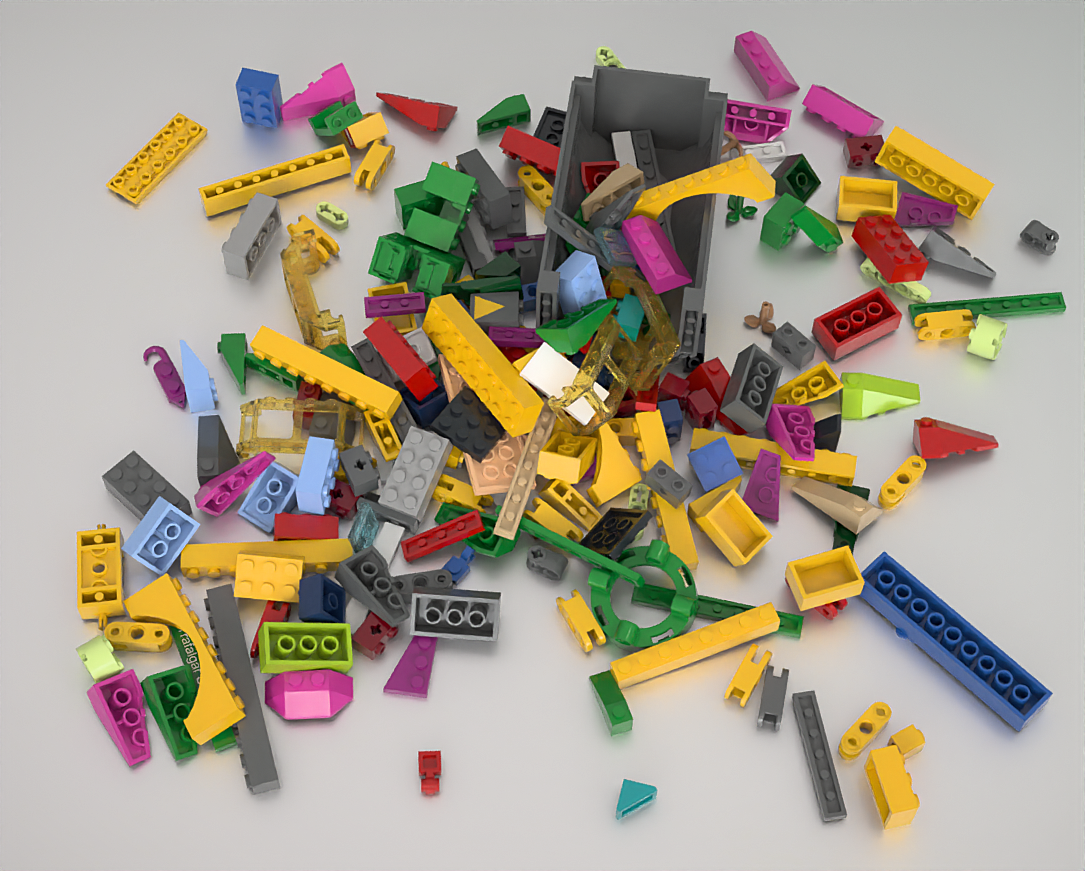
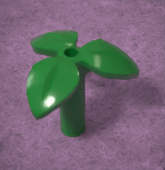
[726,194,758,222]

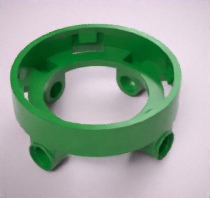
[588,539,698,653]

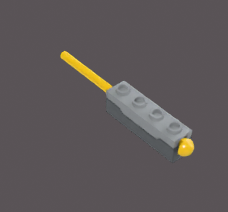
[441,161,496,280]

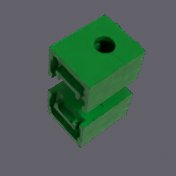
[404,161,480,253]
[368,232,466,299]

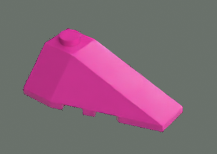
[280,63,356,121]
[765,404,815,461]
[194,451,276,517]
[86,669,151,767]

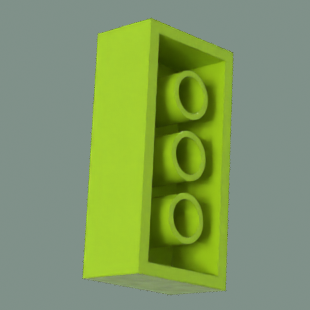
[258,622,353,674]

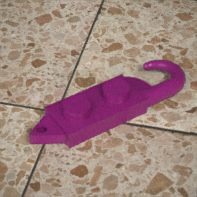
[143,346,187,408]

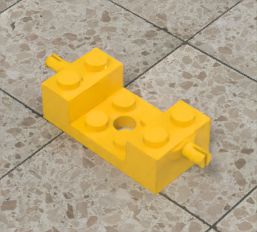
[77,524,126,631]

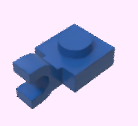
[442,546,475,586]

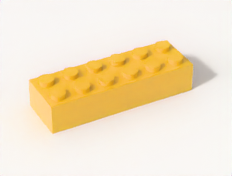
[875,126,995,220]

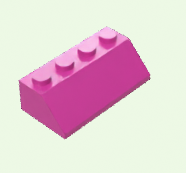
[734,31,800,101]
[802,84,884,138]
[622,215,692,295]

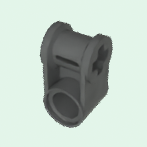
[1020,220,1059,255]
[526,545,569,581]

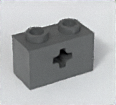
[771,321,816,370]
[339,445,381,497]
[645,459,693,509]

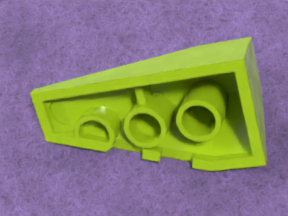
[839,372,921,420]

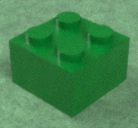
[760,192,805,251]

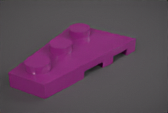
[895,192,958,227]
[742,449,781,522]
[383,635,438,698]

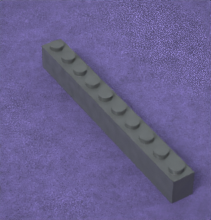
[204,584,280,795]

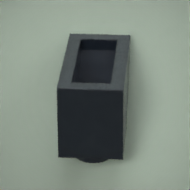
[813,414,842,452]

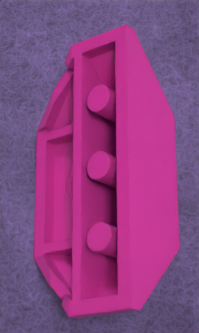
[724,99,792,144]
[265,670,353,720]

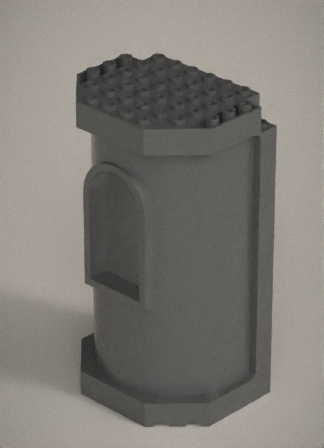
[536,65,728,371]

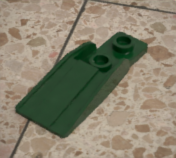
[442,276,524,306]
[832,484,870,555]

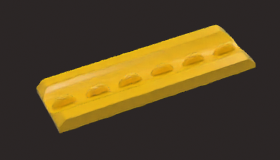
[106,112,208,204]

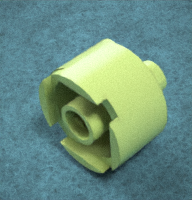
[967,314,1008,360]
[76,634,125,683]

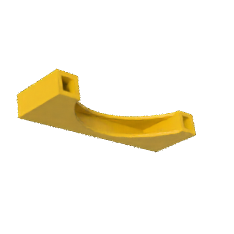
[626,153,776,221]
[512,344,643,508]
[123,573,246,745]

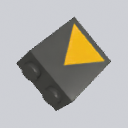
[470,292,524,336]

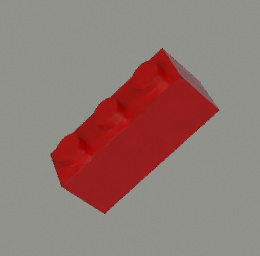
[273,512,339,541]

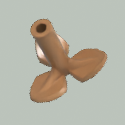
[721,131,743,157]
[744,301,776,333]

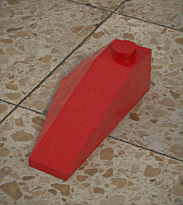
[685,357,756,436]
[913,417,999,459]

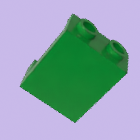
[308,101,363,136]

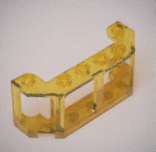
[280,229,348,351]
[602,266,681,391]
[547,312,643,436]
[236,397,365,459]

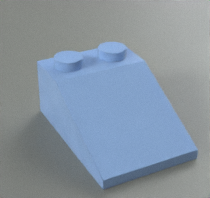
[180,340,218,413]
[237,461,299,534]

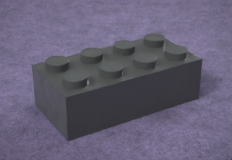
[455,148,513,230]
[720,343,783,434]
[102,450,192,521]
[410,586,501,642]

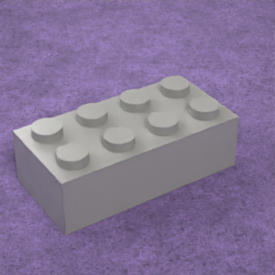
[221,192,282,280]
[378,426,453,522]

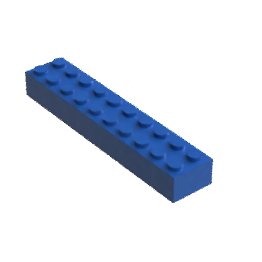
[859,551,1053,732]

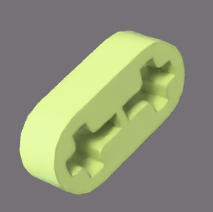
[316,201,349,230]

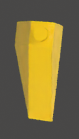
[772,360,844,405]

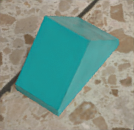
[615,779,658,820]

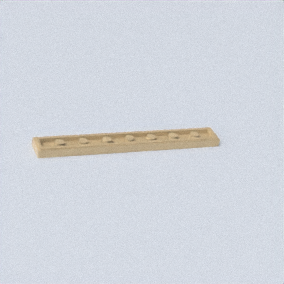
[493,397,560,540]

